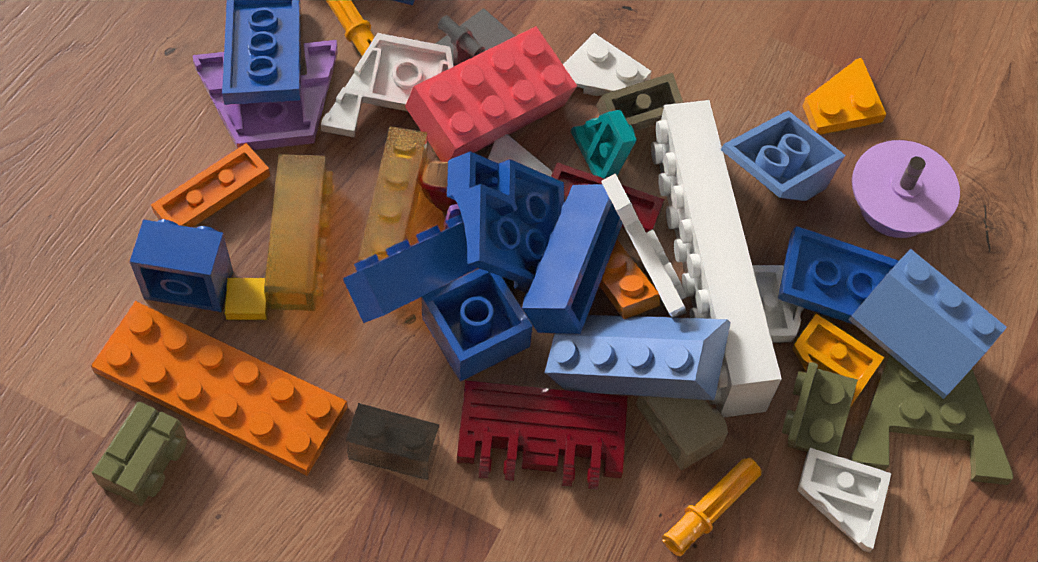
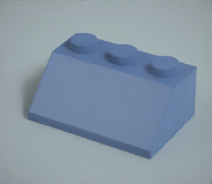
[848,249,1007,399]

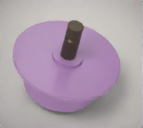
[852,140,960,238]

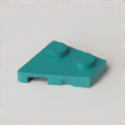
[570,110,637,179]

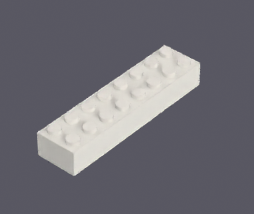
[651,100,782,417]

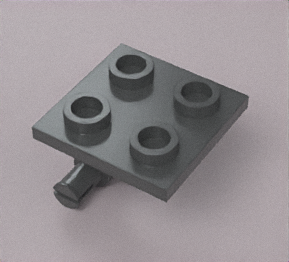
[436,8,515,67]

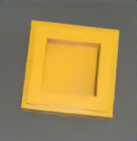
[225,278,269,320]

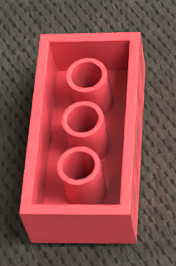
[405,26,577,162]

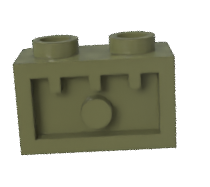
[782,362,858,456]

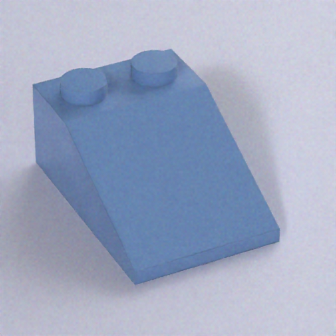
[721,111,846,201]

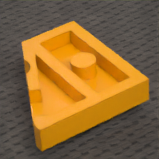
[803,58,886,135]
[793,314,884,408]

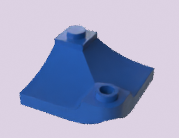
[447,151,564,293]

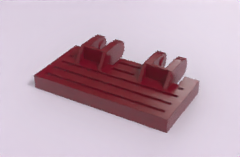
[457,380,628,489]

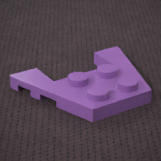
[193,40,338,150]

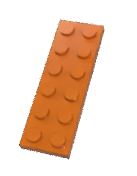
[91,301,348,476]

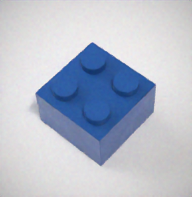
[130,219,233,312]
[421,269,533,382]

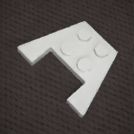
[321,33,453,153]
[601,174,687,318]

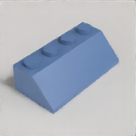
[545,315,731,400]

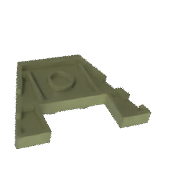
[849,355,1013,485]

